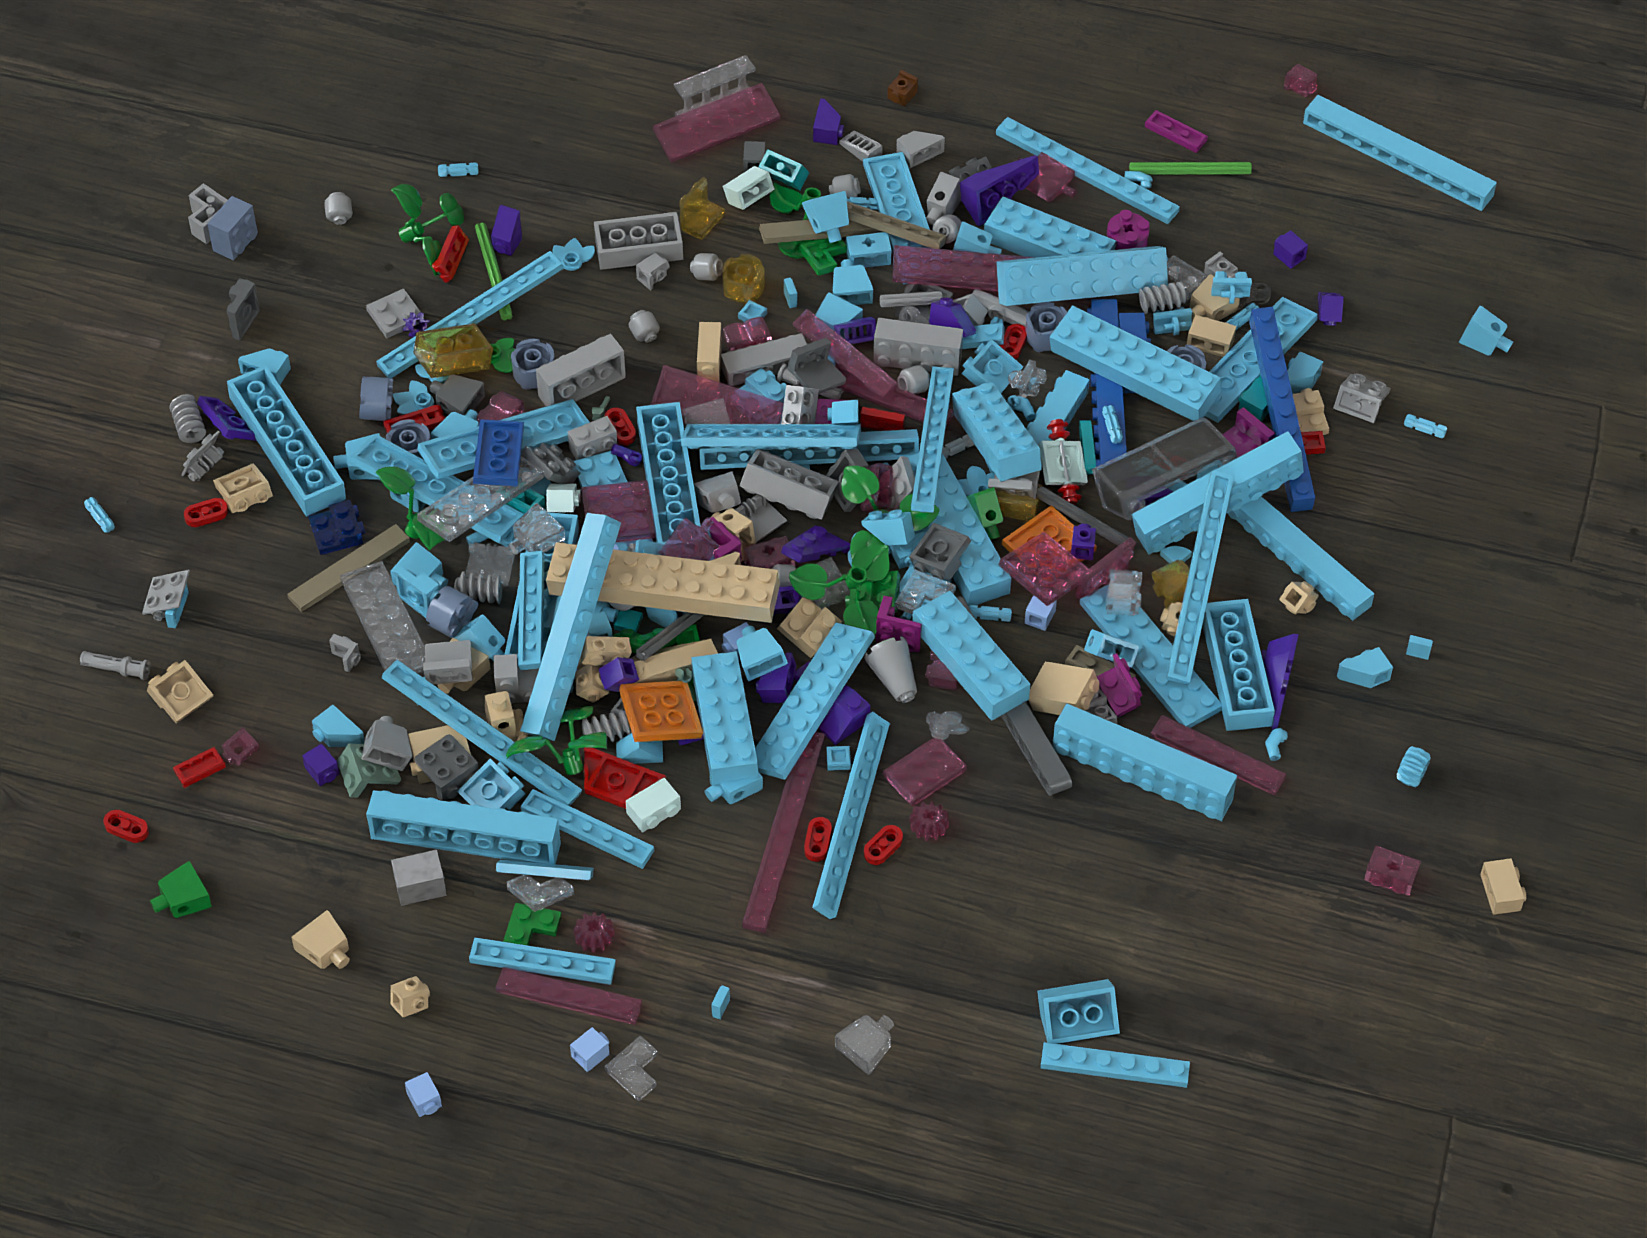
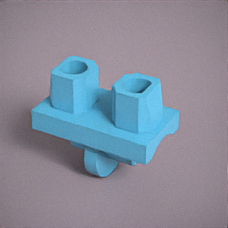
[1211,271,1252,304]
[1153,307,1192,335]

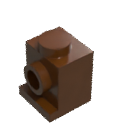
[887,70,918,107]

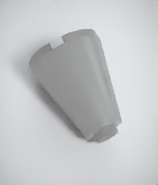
[864,637,917,703]

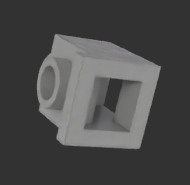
[636,252,670,291]
[1204,252,1238,278]

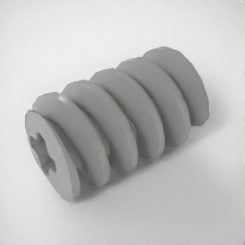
[1139,282,1186,314]
[169,394,206,443]
[454,571,502,604]
[582,710,632,742]

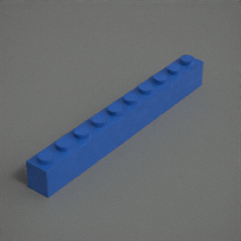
[1087,299,1128,481]
[1249,307,1315,512]

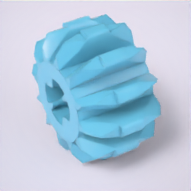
[1397,746,1431,787]

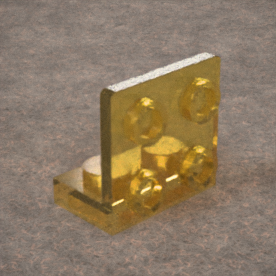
[679,177,725,240]
[995,484,1043,521]

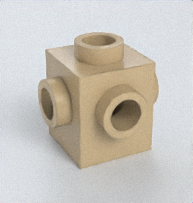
[1279,581,1319,614]
[1160,602,1182,636]
[575,664,609,702]
[390,976,430,1017]

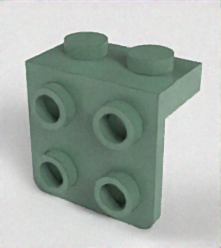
[337,743,401,798]

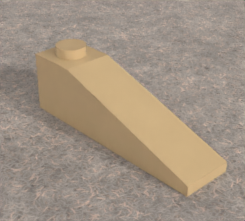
[629,639,718,683]

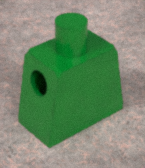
[966,487,1003,540]
[150,861,212,918]

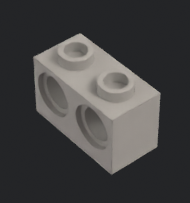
[781,385,819,424]

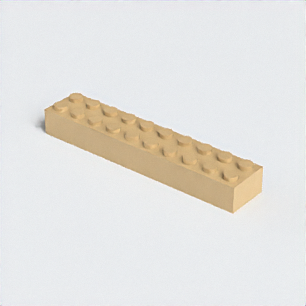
[546,542,780,623]

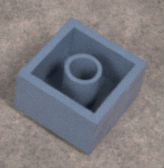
[207,196,258,261]

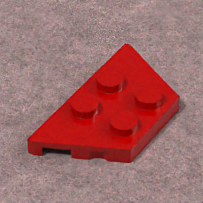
[584,748,666,809]

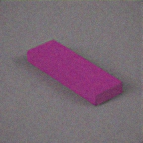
[1145,110,1208,153]

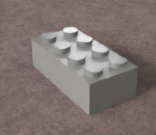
[594,212,683,270]
[873,318,963,376]
[536,334,626,407]
[740,449,839,519]

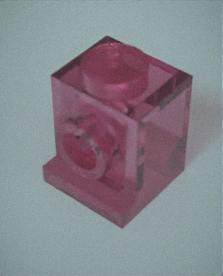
[1284,63,1317,97]
[222,727,259,766]

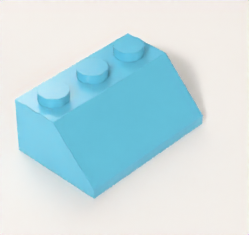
[1037,979,1120,1044]

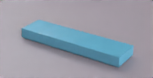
[496,860,594,880]

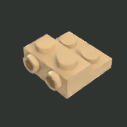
[1293,388,1329,435]
[213,463,273,513]
[777,597,842,658]
[577,636,632,669]
[147,660,213,724]

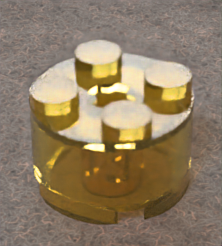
[722,254,765,304]
[1151,559,1189,609]

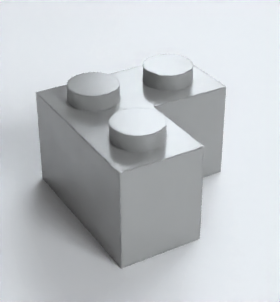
[188,183,228,244]
[494,654,539,704]

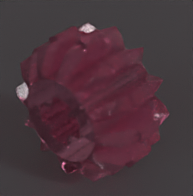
[909,801,949,842]
[573,911,615,953]

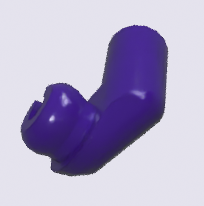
[611,444,642,466]

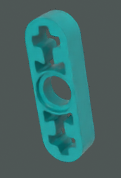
[1079,420,1096,475]

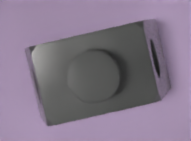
[430,374,485,415]

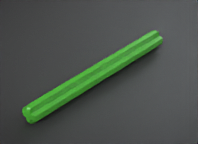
[1129,162,1252,175]
[475,222,512,320]

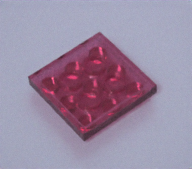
[581,480,655,542]
[998,532,1093,606]

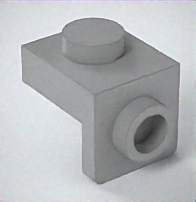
[329,634,361,672]

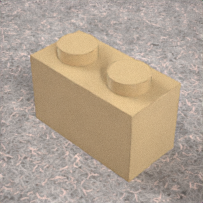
[1187,315,1237,357]
[1480,858,1526,915]

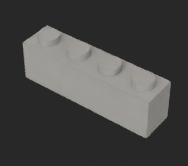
[721,333,807,387]

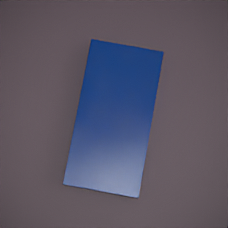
[473,419,524,486]

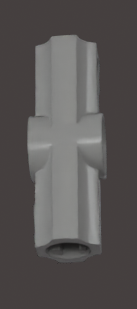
[972,289,1030,328]

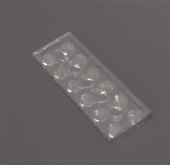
[417,456,544,542]
[340,561,425,673]

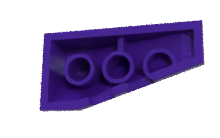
[959,155,1039,226]
[1261,634,1298,731]
[794,661,870,746]

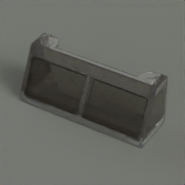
[1092,417,1237,520]

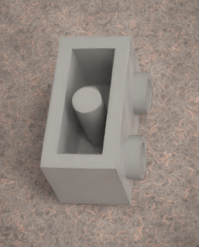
[568,416,617,460]

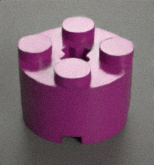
[1106,210,1149,250]

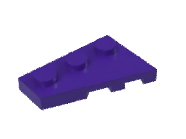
[197,396,257,441]
[781,525,851,563]

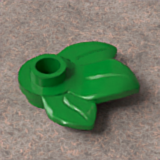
[482,338,515,373]

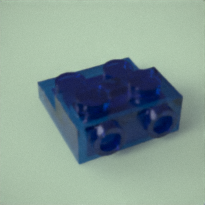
[308,500,365,555]

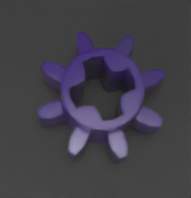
[403,312,430,338]

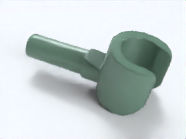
[592,396,610,420]
[675,668,693,683]

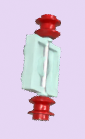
[1038,419,1088,505]

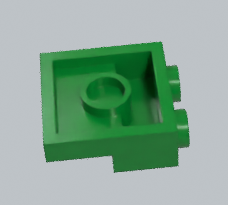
[845,571,900,612]

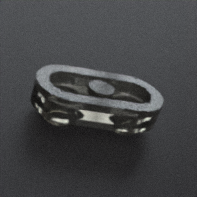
[1238,282,1271,310]

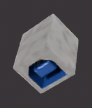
[391,850,447,906]

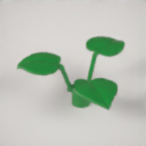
[770,183,821,259]
[391,184,464,276]
[842,466,939,559]
[375,467,451,550]
[789,545,889,635]
[506,706,607,775]

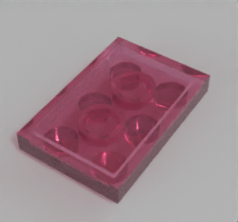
[1075,537,1136,600]
[883,735,967,807]

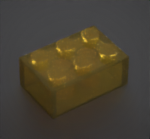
[413,323,493,378]

